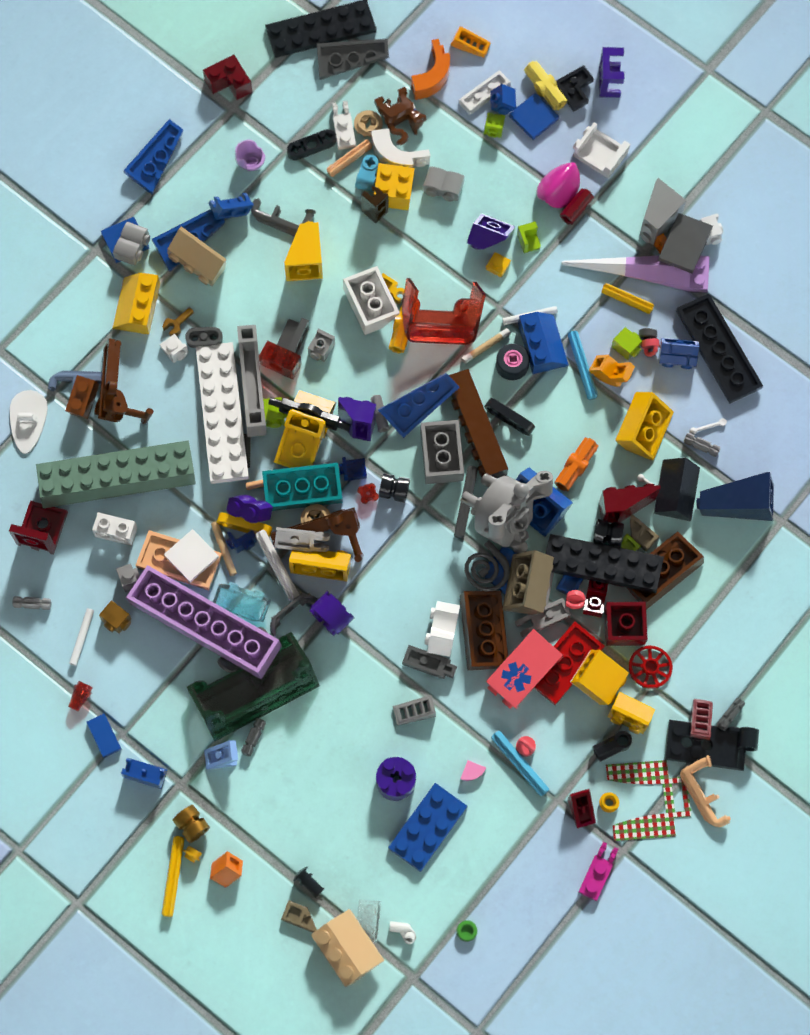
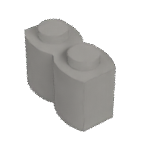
[423,167,464,201]
[113,222,150,266]

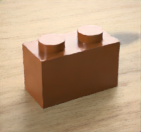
[65,375,100,420]

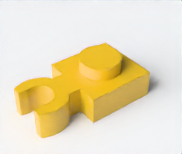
[382,273,407,304]

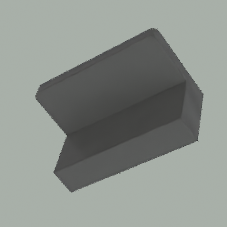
[275,318,309,359]

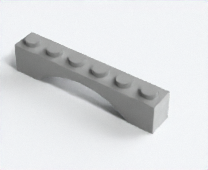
[237,325,266,437]

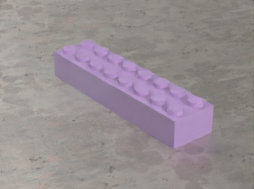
[126,565,282,679]

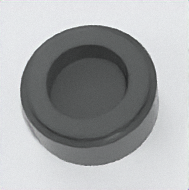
[639,328,657,340]

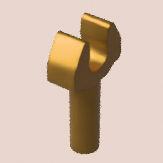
[163,307,194,337]

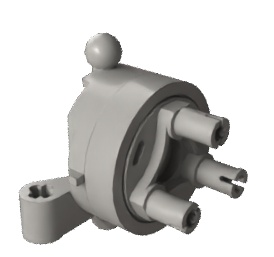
[460,471,553,554]

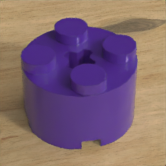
[309,590,354,636]
[376,757,416,801]

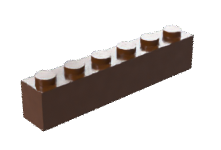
[449,369,508,479]

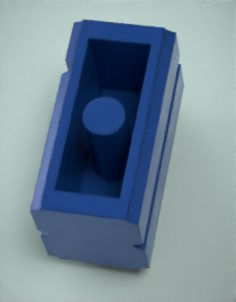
[658,338,699,369]

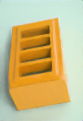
[450,26,491,58]

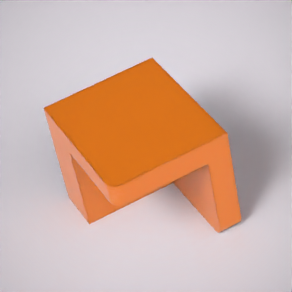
[210,851,243,887]

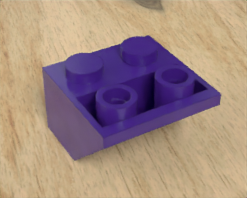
[338,397,376,441]

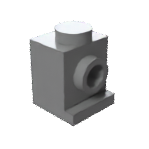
[308,328,335,362]
[116,563,140,593]

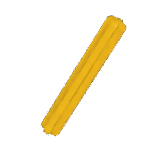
[162,836,185,917]

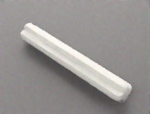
[255,530,299,601]

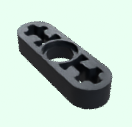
[287,129,336,161]
[484,398,535,436]

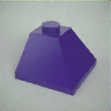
[467,214,515,250]

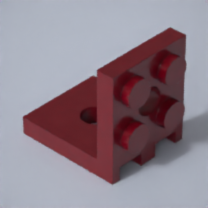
[9,500,68,555]

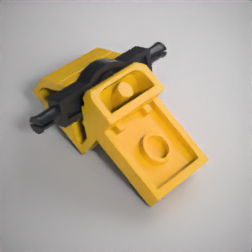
[268,390,351,468]

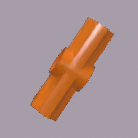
[554,437,599,492]

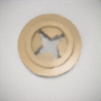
[354,110,383,137]
[301,504,330,533]

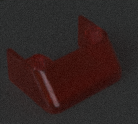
[401,278,486,345]

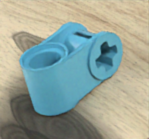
[355,155,378,192]

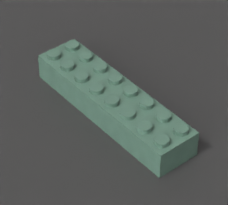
[36,440,196,508]

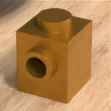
[99,600,131,634]

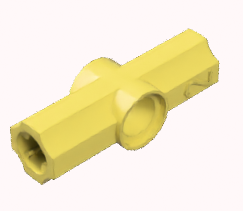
[524,61,567,111]

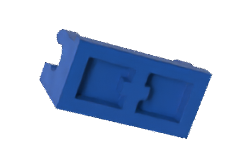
[208,193,254,220]
[121,758,168,789]

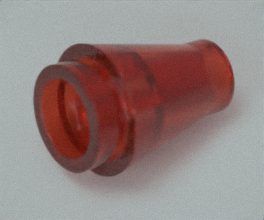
[68,681,93,711]

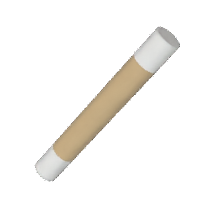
[461,328,511,364]

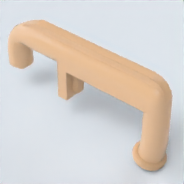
[680,755,731,827]

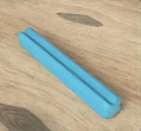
[568,331,598,400]
[491,731,549,796]

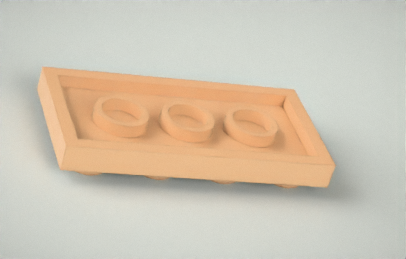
[136,530,222,590]

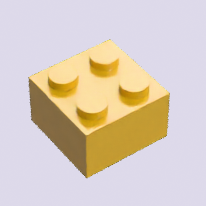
[374,163,415,211]

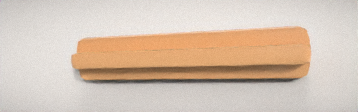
[327,139,372,177]

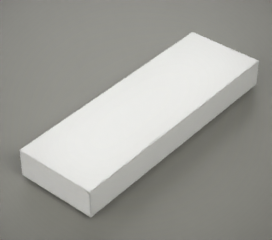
[458,70,511,115]

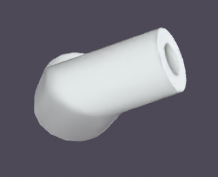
[389,921,416,944]

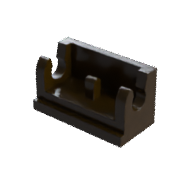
[361,186,388,223]

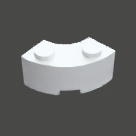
[425,601,460,657]

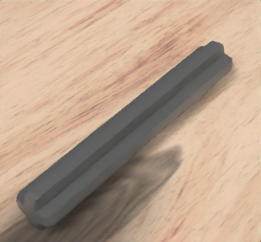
[454,466,478,538]

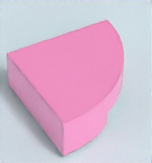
[460,760,486,781]

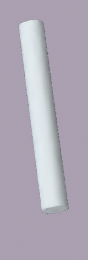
[502,306,558,325]
[69,608,94,666]

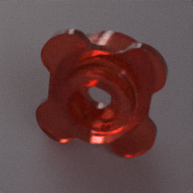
[357,483,379,504]

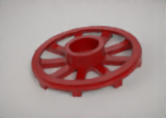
[629,645,673,689]

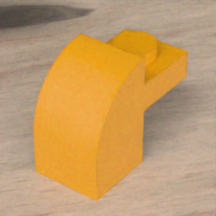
[589,355,635,387]

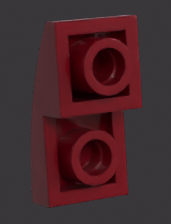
[583,580,608,618]

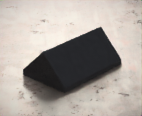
[653,457,700,522]

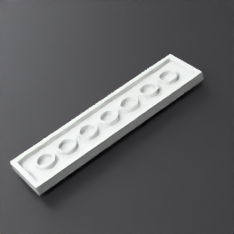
[196,342,249,484]

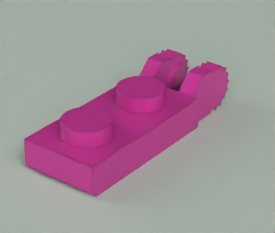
[578,842,618,901]

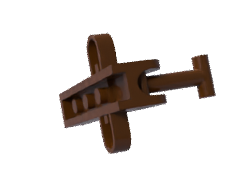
[94,338,154,424]
[270,507,364,562]

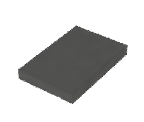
[658,213,713,274]

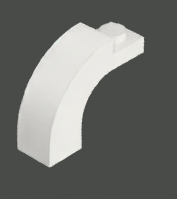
[371,128,430,168]

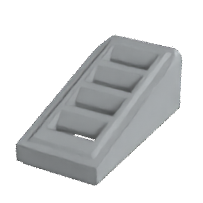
[393,695,436,726]

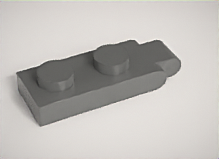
[402,645,457,679]

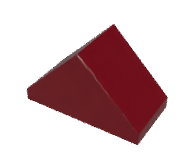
[567,789,596,829]

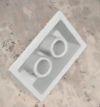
[343,266,400,335]

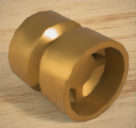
[172,805,210,843]

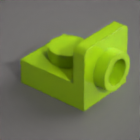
[484,112,505,138]

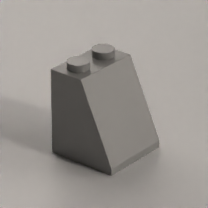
[639,178,686,246]

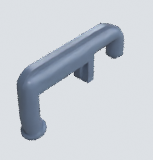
[48,371,102,391]

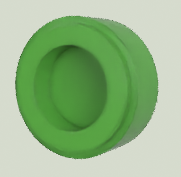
[457,920,477,942]

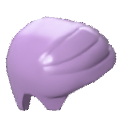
[235,139,265,171]

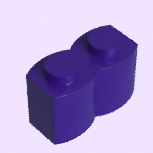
[226,495,273,523]

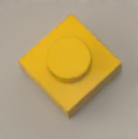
[486,252,511,278]

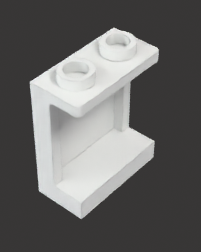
[573,122,631,179]

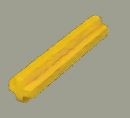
[602,283,654,314]

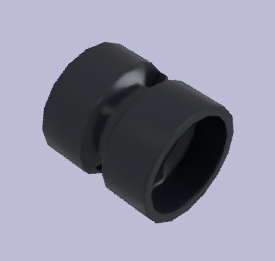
[379,473,410,503]
[593,519,624,548]

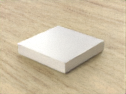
[164,529,219,583]

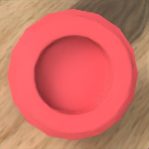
[641,338,660,357]
[565,590,585,609]
[516,736,536,757]

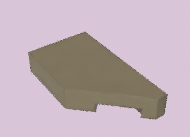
[630,514,659,552]
[281,900,317,933]

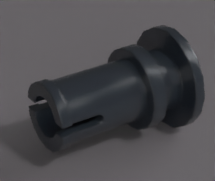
[293,866,324,898]

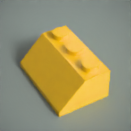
[112,272,160,335]
[615,392,674,460]
[289,550,351,582]

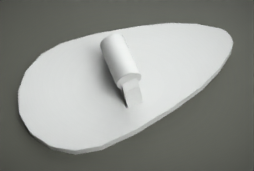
[10,390,48,454]

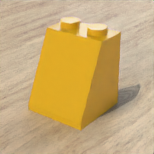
[284,221,323,281]

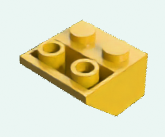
[607,692,655,734]

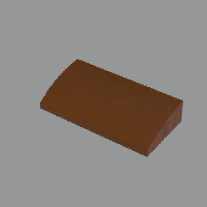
[627,531,704,610]
[460,591,508,671]

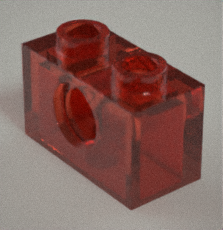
[259,340,302,380]

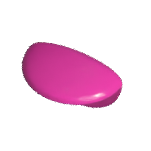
[536,162,580,208]

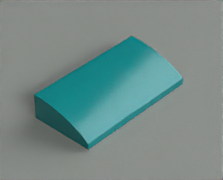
[262,462,343,511]

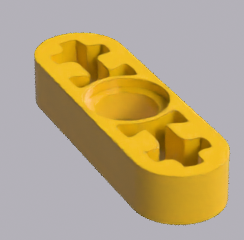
[216,512,272,538]

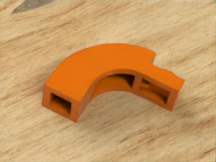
[411,39,450,100]

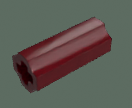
[560,188,594,225]

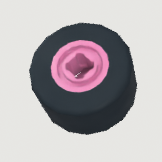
[496,344,530,381]

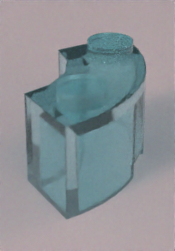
[213,582,271,622]

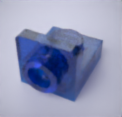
[339,457,367,481]

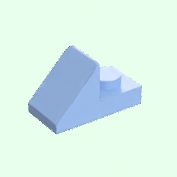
[204,740,238,770]

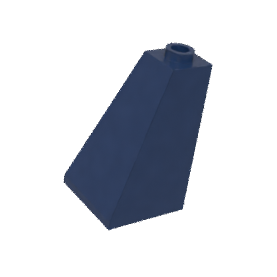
[696,472,774,521]

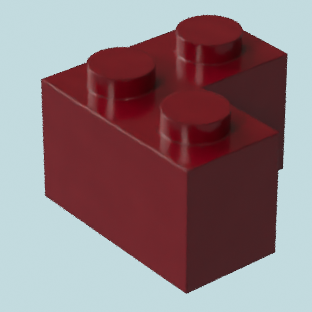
[203,54,253,100]

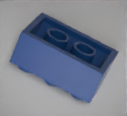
[518,312,569,375]
[516,467,573,537]

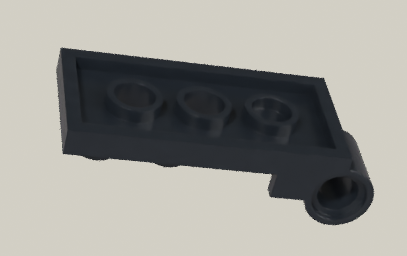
[664,720,759,771]

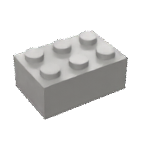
[420,420,464,484]

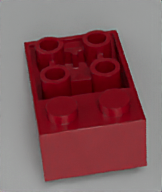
[599,484,660,523]

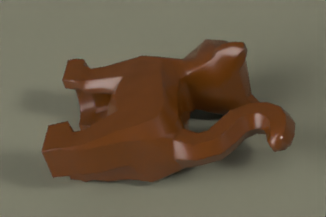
[374,87,427,145]

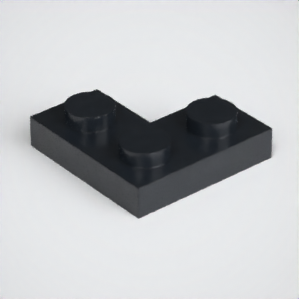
[556,65,594,112]

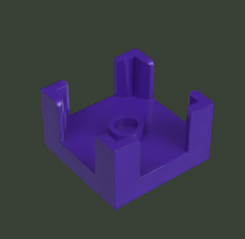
[599,47,624,98]

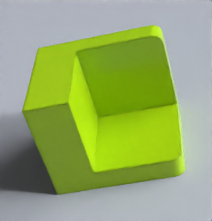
[517,222,541,253]

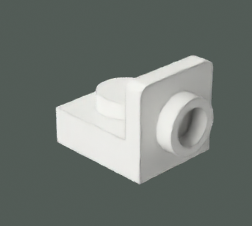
[160,334,189,363]

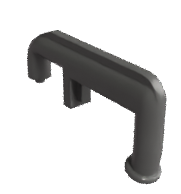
[251,198,316,236]

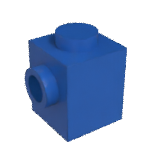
[490,84,516,115]

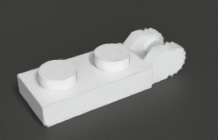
[332,101,356,150]

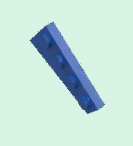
[378,373,460,438]

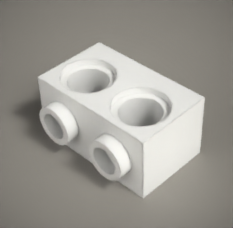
[92,512,138,546]

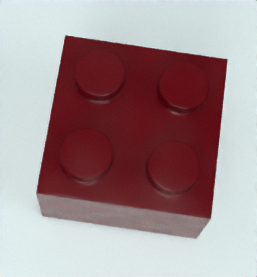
[604,602,648,646]

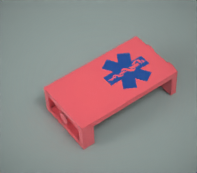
[486,629,564,710]

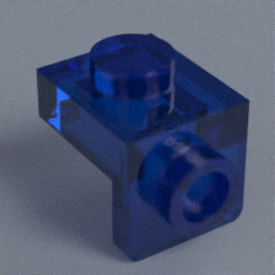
[226,530,257,554]

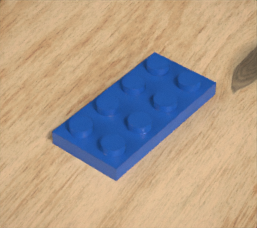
[388,783,468,872]

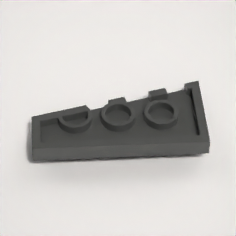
[317,39,389,80]

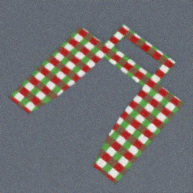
[606,760,692,841]

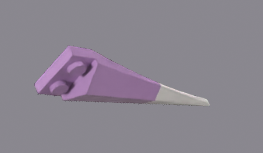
[561,256,710,293]

